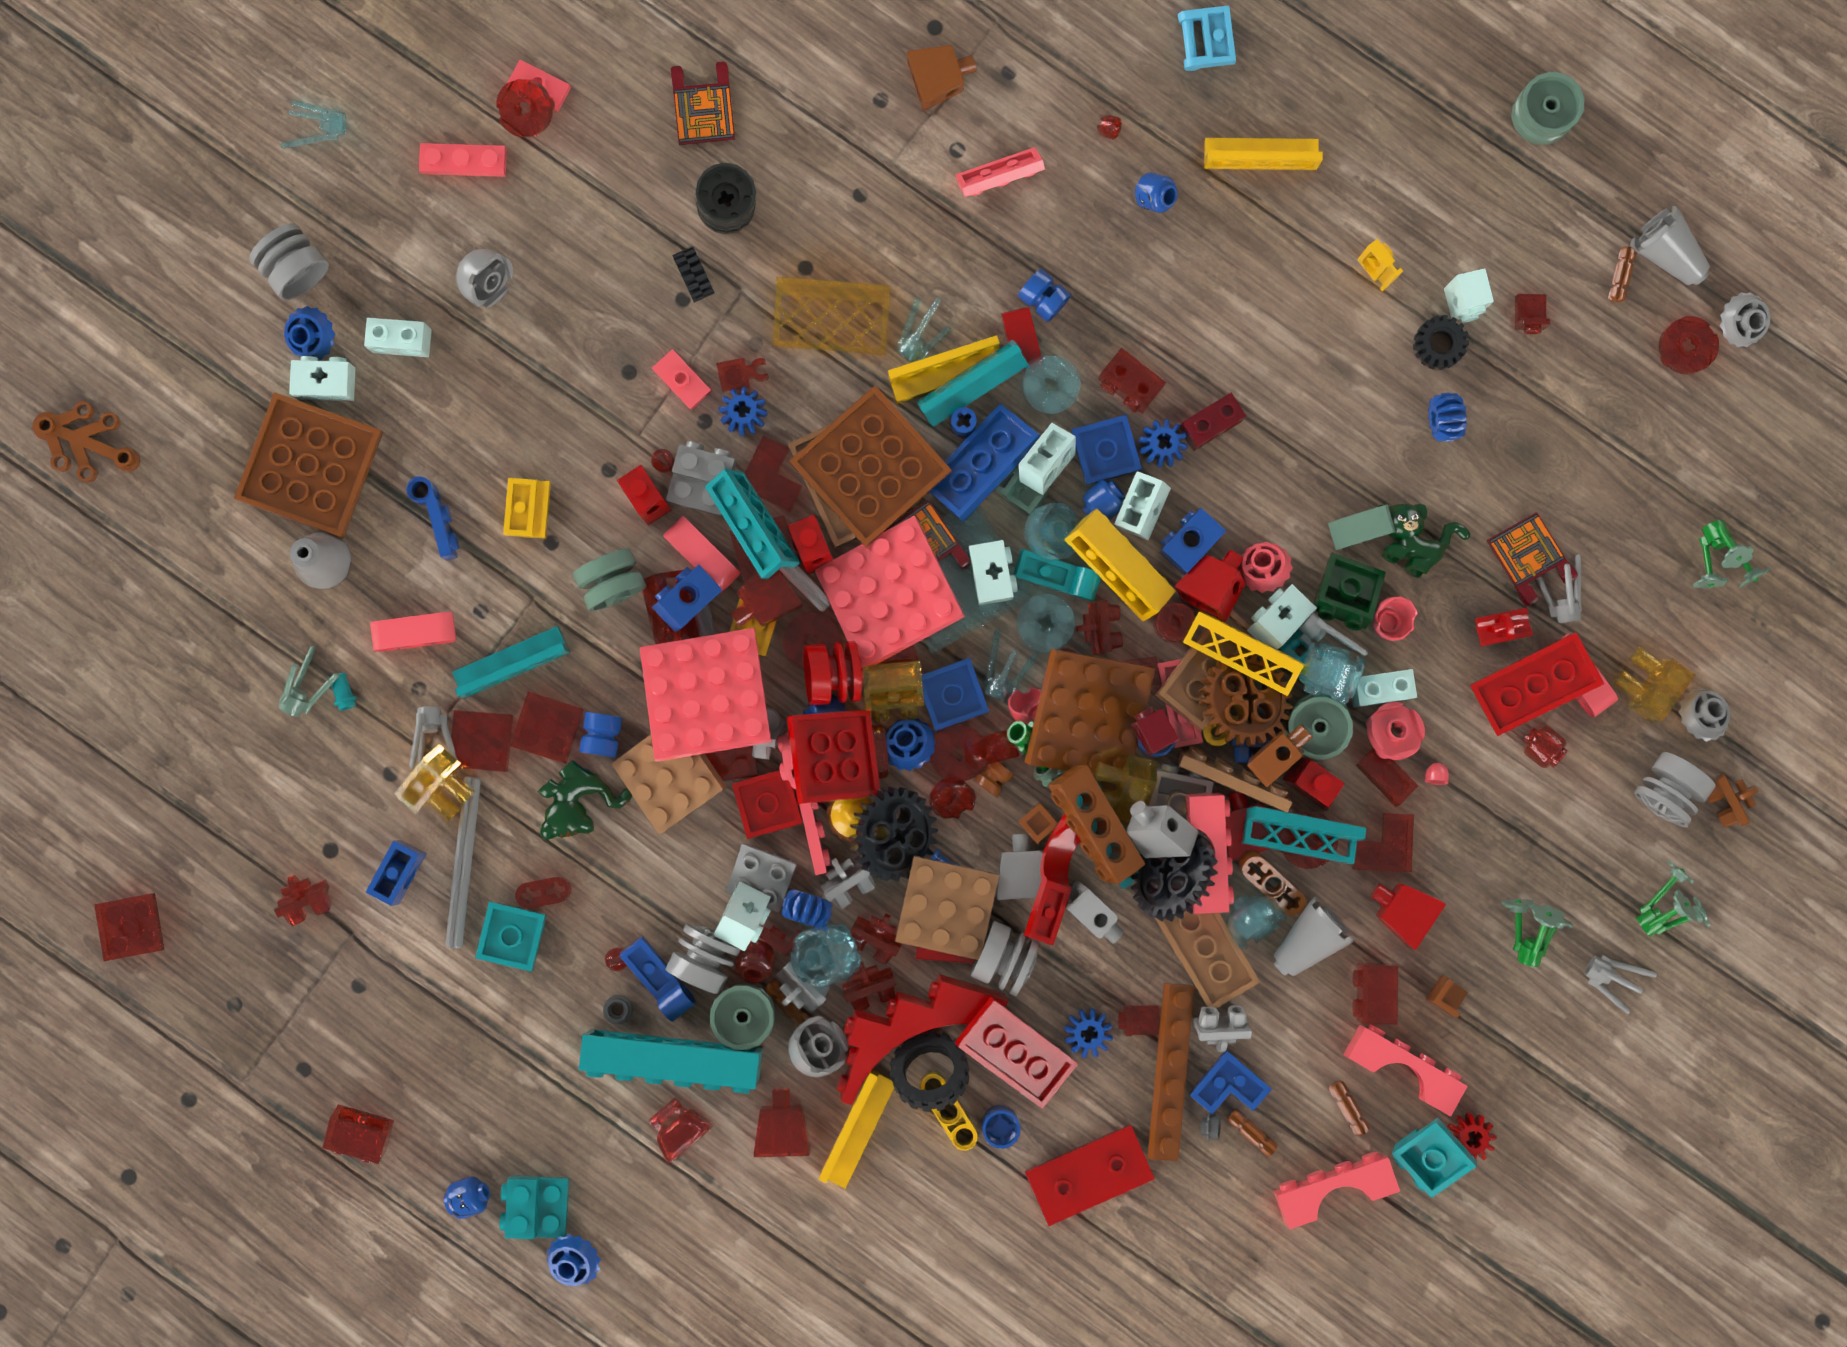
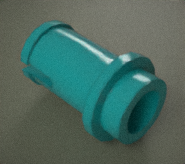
[328,673,357,711]

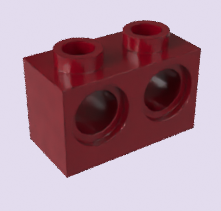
[1179,392,1247,451]
[1131,706,1180,755]

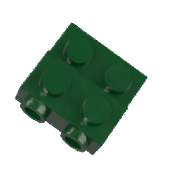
[1313,552,1386,631]

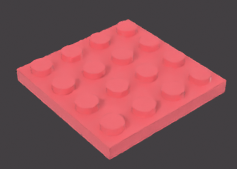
[815,516,965,671]
[640,628,772,762]

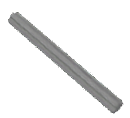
[445,776,481,948]

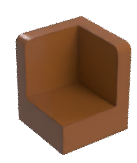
[1018,803,1058,844]
[1426,975,1468,1018]

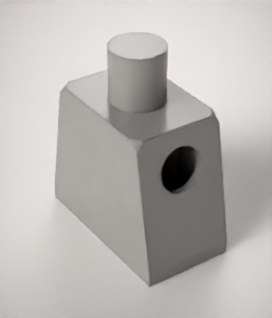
[1127,801,1199,858]
[996,834,1043,900]
[1066,880,1124,944]

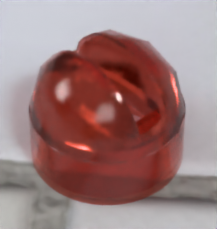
[1097,115,1122,140]
[651,449,675,473]
[605,948,627,971]

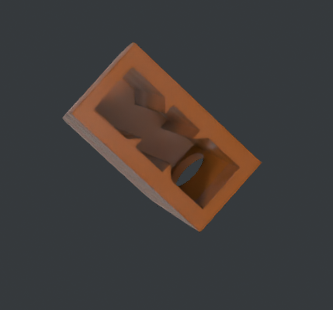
[907,45,977,111]
[1247,724,1313,787]

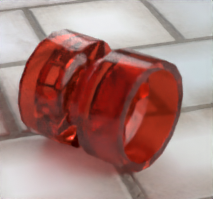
[1153,603,1195,643]

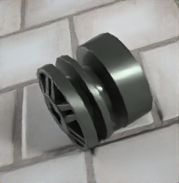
[695,163,756,234]

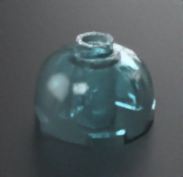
[1024,503,1079,560]
[1227,895,1287,950]

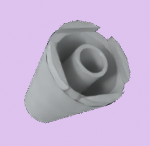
[1630,206,1710,285]
[290,532,351,589]
[1274,897,1355,976]

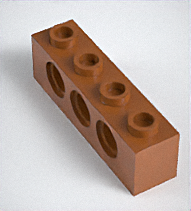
[1048,765,1145,884]

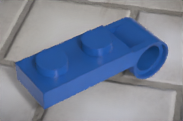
[406,476,459,561]
[619,935,696,1022]

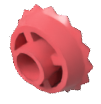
[1237,541,1293,593]

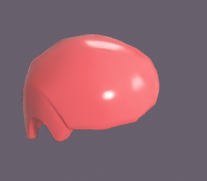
[1372,596,1418,641]
[1008,687,1041,724]

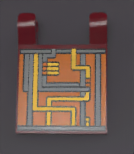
[671,61,735,145]
[884,500,971,569]
[1487,512,1578,606]

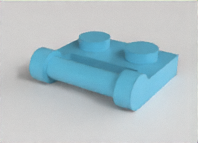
[1178,6,1236,71]

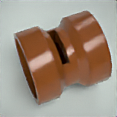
[974,757,1014,798]

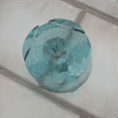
[1020,355,1081,414]
[1016,594,1075,654]
[1298,643,1366,704]
[790,924,861,988]

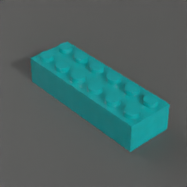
[578,1029,763,1094]

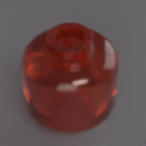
[1523,726,1568,768]
[735,939,775,983]

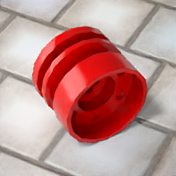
[803,641,863,706]

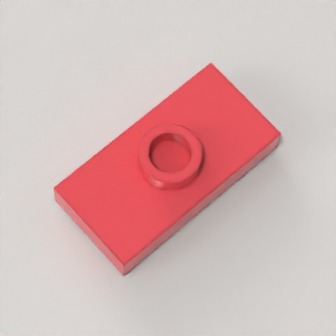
[507,60,571,112]
[652,349,712,411]

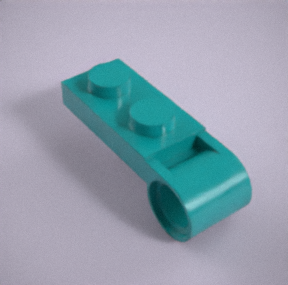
[1013,549,1101,601]

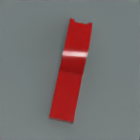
[1023,813,1094,946]

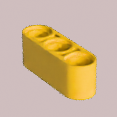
[920,1071,978,1151]

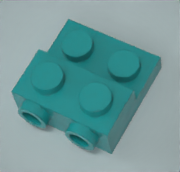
[1392,1117,1478,1198]
[499,1175,570,1239]

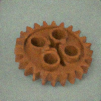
[1199,652,1293,747]

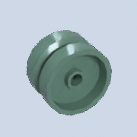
[1511,72,1585,145]
[572,548,647,612]
[1288,691,1353,759]
[710,983,776,1050]

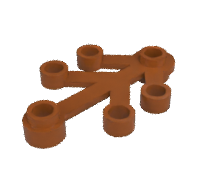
[33,401,140,483]

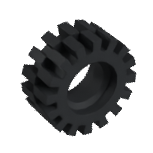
[672,246,715,303]
[1413,315,1469,370]

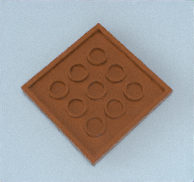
[789,385,952,547]
[234,392,384,538]
[1025,649,1156,780]

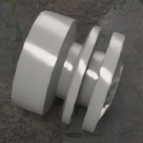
[249,223,329,300]
[1634,752,1716,827]
[970,921,1040,996]
[665,923,741,994]

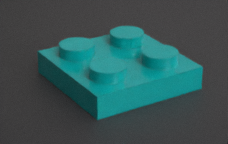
[475,901,547,972]

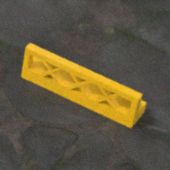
[1204,138,1323,170]
[888,335,1000,404]
[1183,610,1304,696]
[818,1070,894,1189]

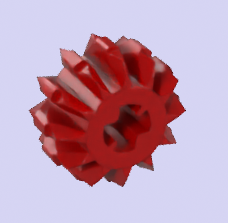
[1447,1112,1497,1160]

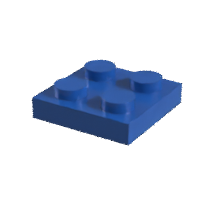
[1071,414,1142,486]
[916,658,989,731]

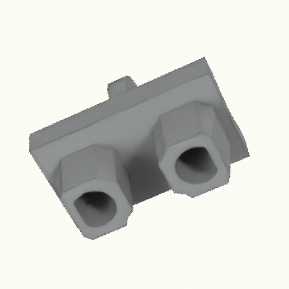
[752,707,786,759]
[821,857,876,909]
[775,958,830,1014]
[1193,1005,1252,1052]

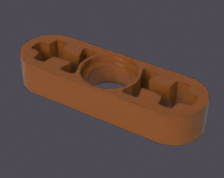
[1239,851,1306,915]

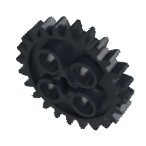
[849,786,938,882]
[1131,834,1218,922]

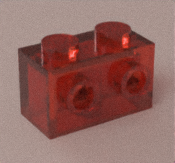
[1098,347,1166,414]
[1352,963,1398,1025]
[322,1104,394,1164]

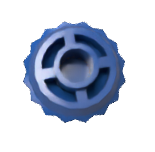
[284,306,335,360]
[881,717,937,771]
[547,1234,601,1286]

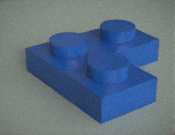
[1189,1050,1272,1114]

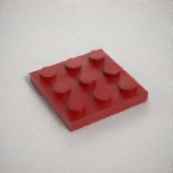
[787,710,880,804]

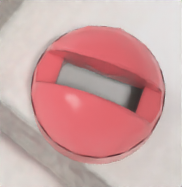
[1425,763,1449,785]

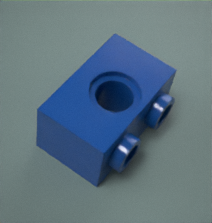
[1159,508,1226,575]
[652,565,722,632]
[365,840,427,906]

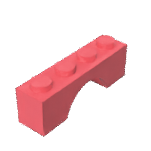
[1186,792,1234,914]
[1343,1024,1468,1117]
[1274,1152,1400,1230]

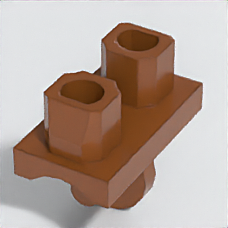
[1708,773,1758,827]

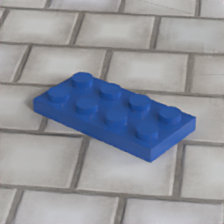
[928,403,1040,522]

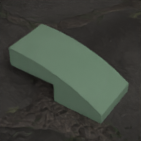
[994,468,1048,517]
[1328,505,1396,550]

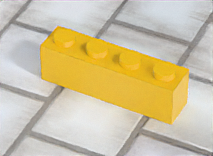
[1064,509,1176,622]

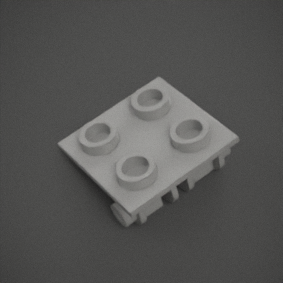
[726,843,797,912]

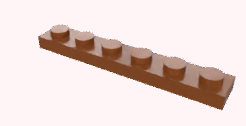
[1147,983,1195,1161]

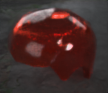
[929,777,977,819]

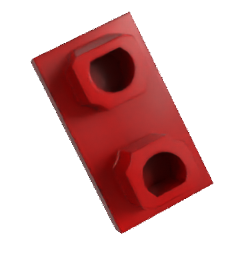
[1474,608,1533,647]

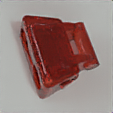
[649,1097,713,1163]

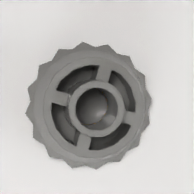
[1720,292,1770,348]
[1679,688,1730,742]

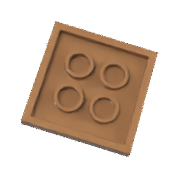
[611,734,727,835]
[895,855,999,960]

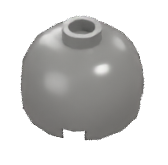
[456,249,513,308]
[788,1016,848,1078]

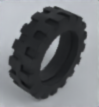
[890,1031,969,1112]

